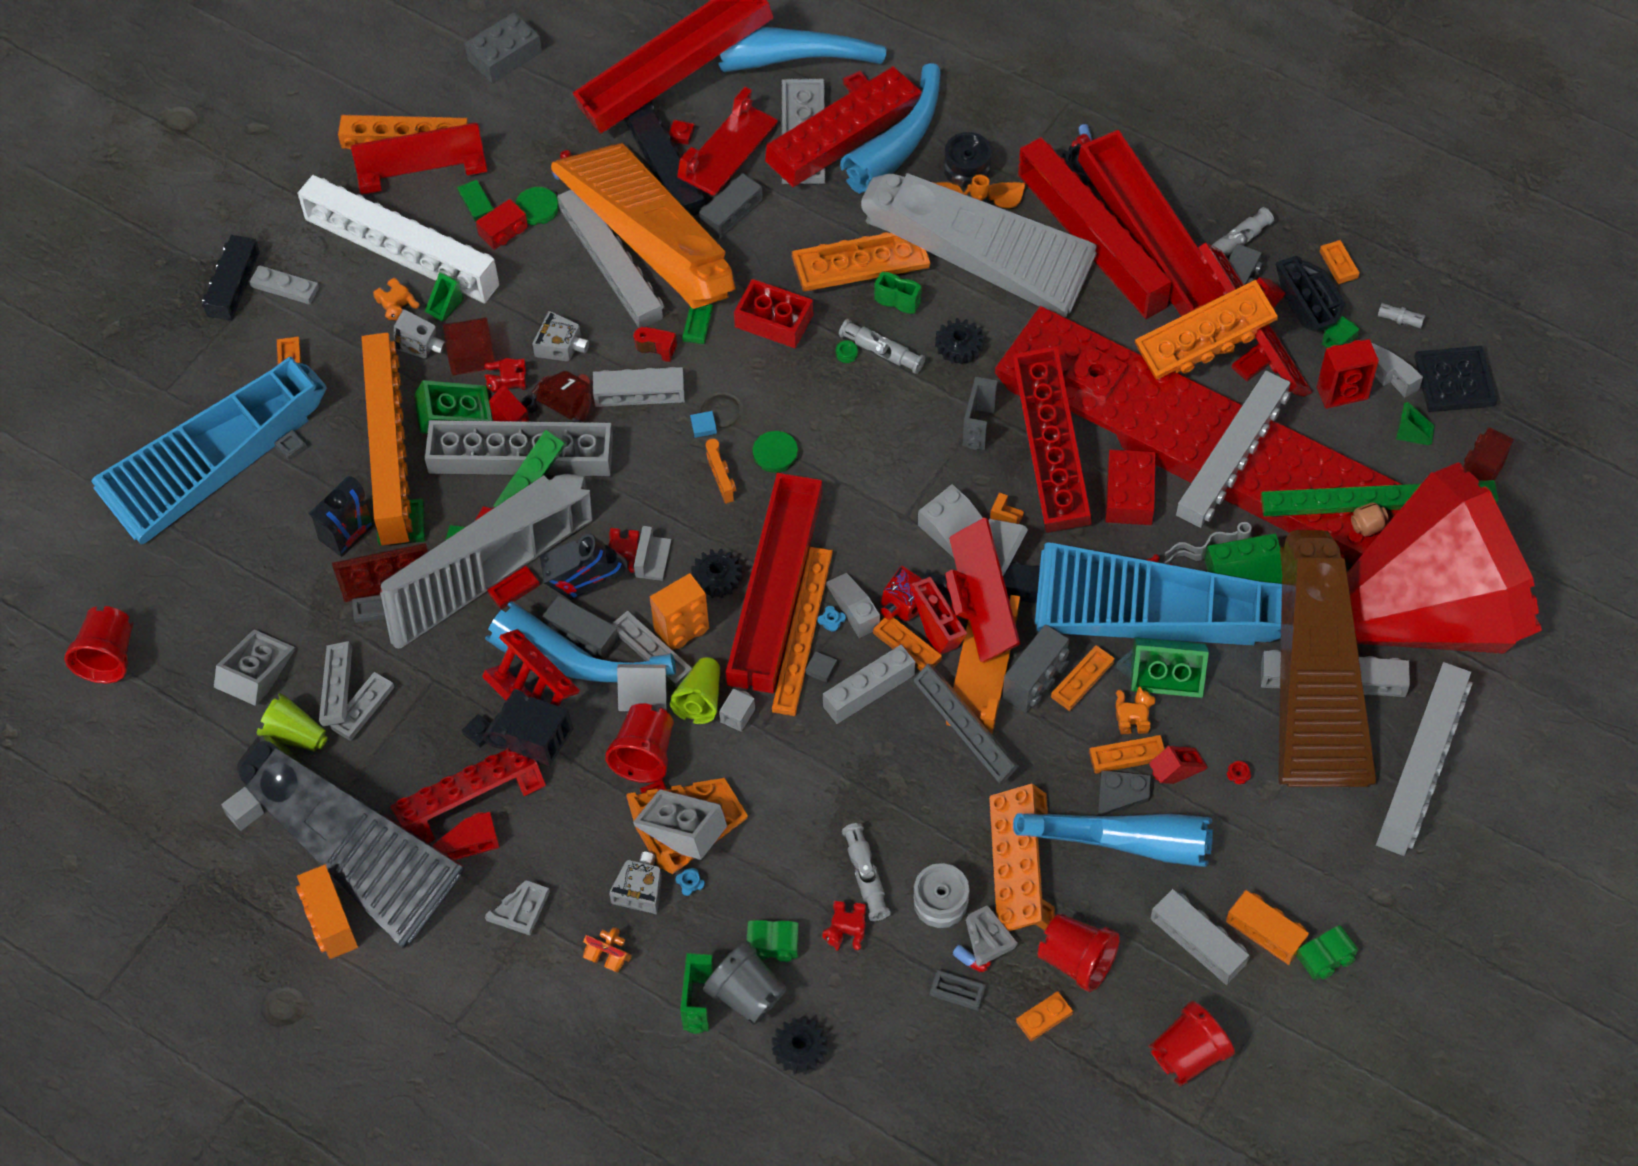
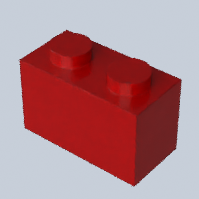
[476,199,528,250]

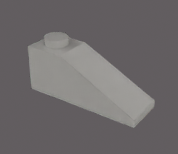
[826,573,880,638]

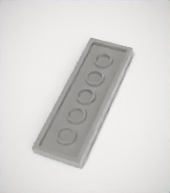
[782,79,825,184]

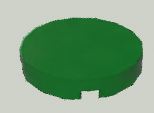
[516,187,558,225]
[752,431,798,473]

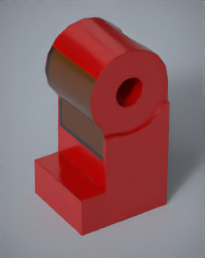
[633,327,677,362]

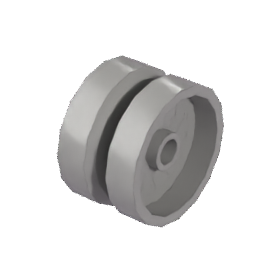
[913,863,969,928]

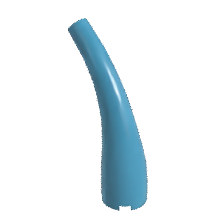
[718,27,886,72]
[841,64,941,194]
[485,601,676,682]
[1013,813,1213,867]

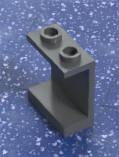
[962,377,998,450]

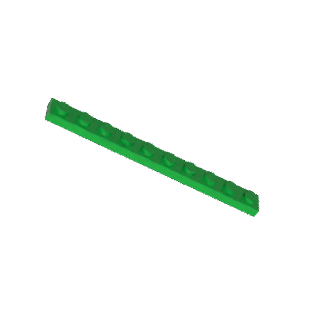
[1261,480,1498,516]

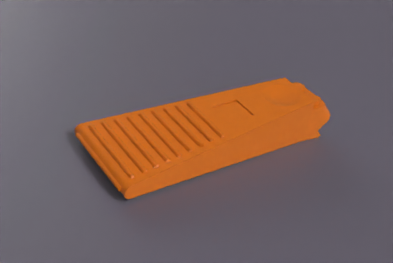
[551,143,736,309]

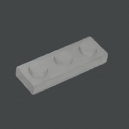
[249,265,319,304]
[330,672,395,741]

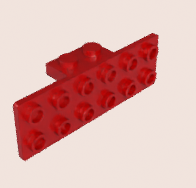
[945,518,1020,663]

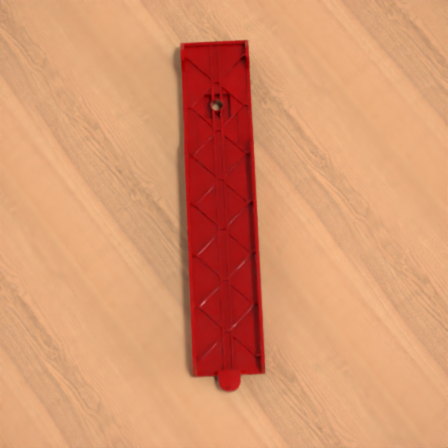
[995,306,1402,565]

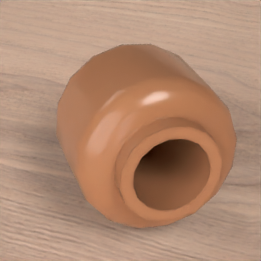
[1351,502,1388,536]

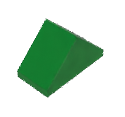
[425,272,463,321]
[1396,402,1434,445]

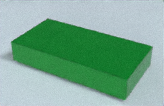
[457,179,493,222]
[682,304,713,344]

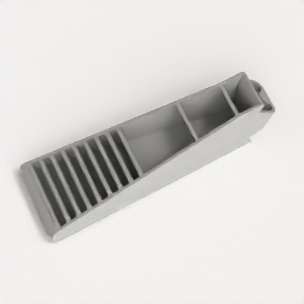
[861,173,1097,317]
[380,474,593,648]

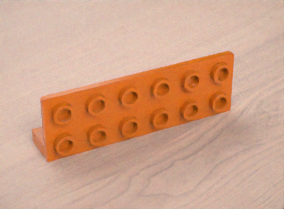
[946,595,1020,734]
[990,784,1055,931]

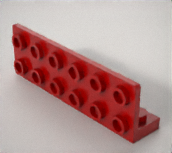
[677,86,778,196]
[351,123,487,194]
[390,748,546,843]

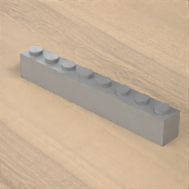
[557,190,664,328]
[1176,371,1291,528]

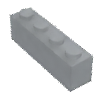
[593,367,685,407]
[823,645,915,724]
[1150,889,1249,985]

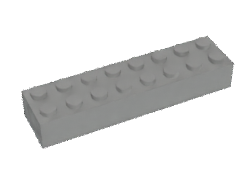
[425,421,613,476]
[1376,662,1473,856]

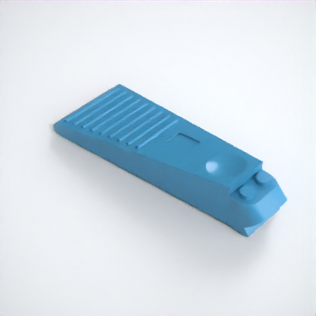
[92,357,326,544]
[1035,543,1282,645]

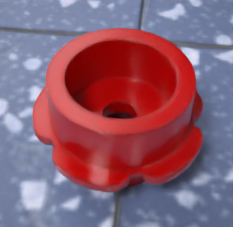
[1227,761,1251,785]

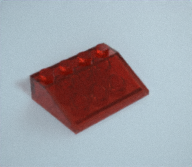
[332,543,430,602]

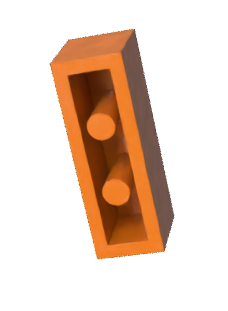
[1226,890,1309,965]

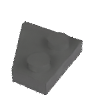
[1098,771,1151,816]

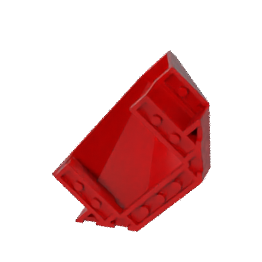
[1347,462,1542,654]

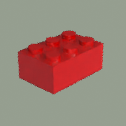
[734,279,813,349]
[1316,339,1379,409]
[1105,449,1155,525]

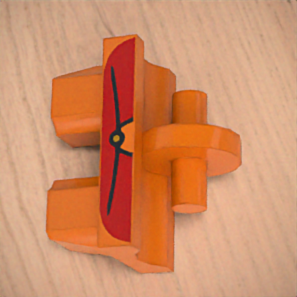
[583,927,632,972]

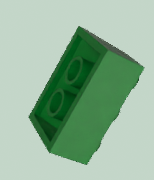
[1205,533,1282,584]
[1131,637,1209,698]

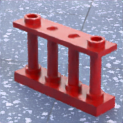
[482,629,580,706]

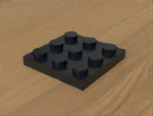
[1414,346,1497,412]

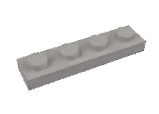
[611,611,692,688]
[319,641,352,726]

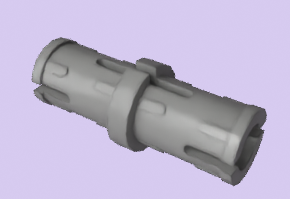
[1377,303,1425,329]

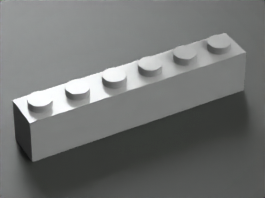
[1261,650,1410,697]

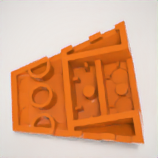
[627,778,748,874]

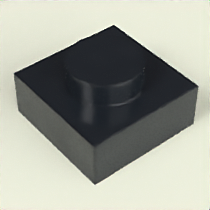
[462,714,491,748]

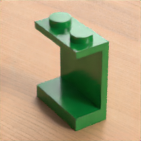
[680,953,714,1034]

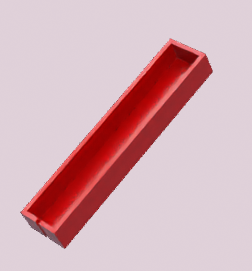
[572,0,773,134]
[1078,129,1225,316]
[1018,137,1171,320]
[726,473,823,694]

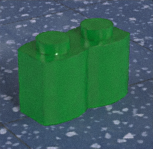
[874,272,921,314]
[747,920,799,962]
[1296,925,1358,980]

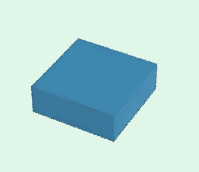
[690,411,717,438]

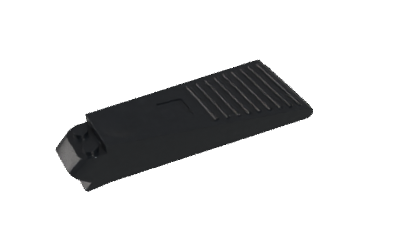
[237,735,465,948]

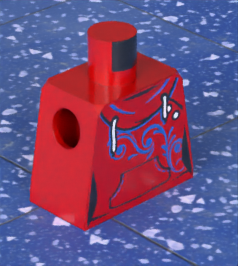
[881,566,923,621]

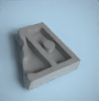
[485,881,550,935]
[966,905,1018,966]

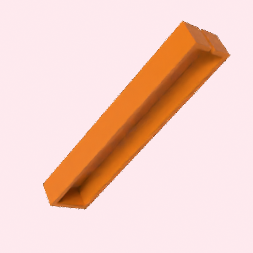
[362,333,413,545]

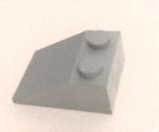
[918,484,983,558]
[214,630,295,706]
[633,789,727,860]

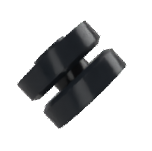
[944,132,991,188]

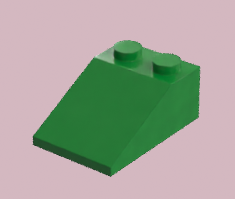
[414,380,492,433]

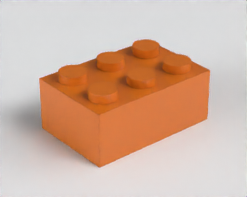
[650,573,709,650]
[295,865,358,959]

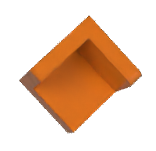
[990,493,1024,524]

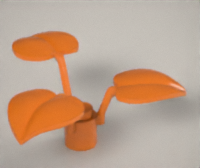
[932,175,1025,208]

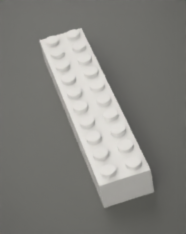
[298,175,499,303]

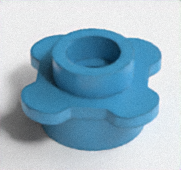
[818,606,846,631]
[676,868,705,896]

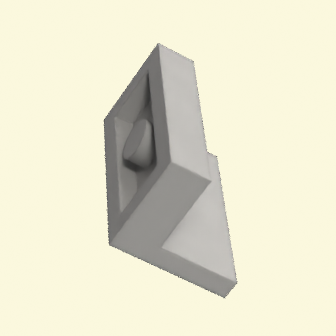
[634,526,672,581]

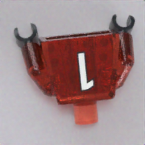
[522,371,591,422]

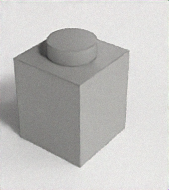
[719,689,755,732]
[221,787,264,831]

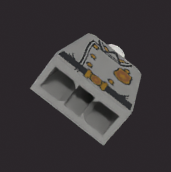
[394,309,446,358]
[532,311,589,361]
[609,852,662,914]

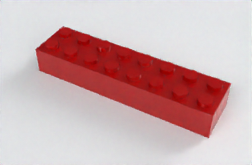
[765,66,922,188]
[1012,346,1092,533]

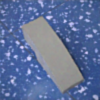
[1372,343,1423,398]

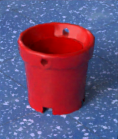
[64,606,133,684]
[605,703,674,783]
[1038,913,1120,992]
[1148,1001,1235,1086]

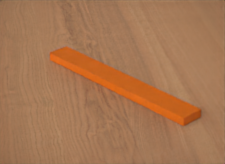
[772,547,833,716]

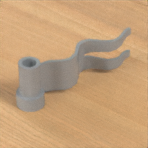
[1164,522,1252,564]

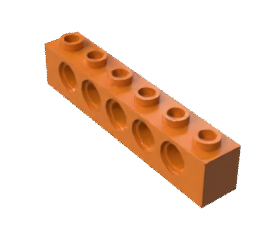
[338,115,468,149]

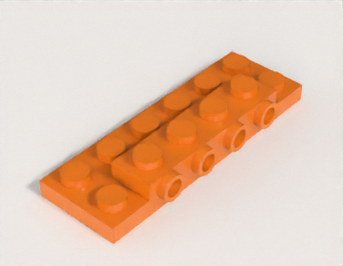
[792,232,930,292]
[1135,280,1278,380]

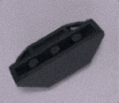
[1276,256,1345,331]

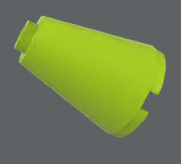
[670,657,720,724]
[257,693,328,752]

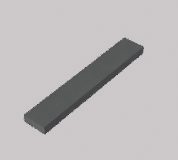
[913,664,1019,783]

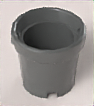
[703,940,787,1026]

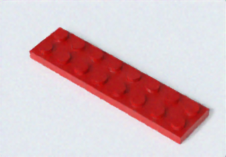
[1199,242,1312,397]

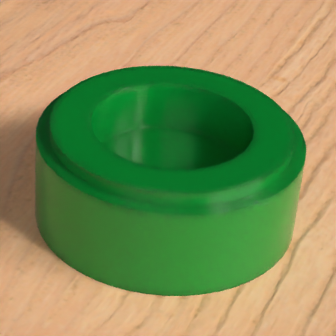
[836,340,858,363]

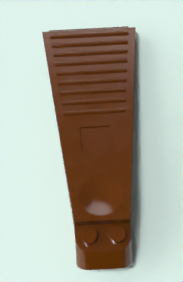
[1278,530,1376,787]

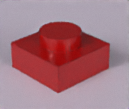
[669,120,695,145]

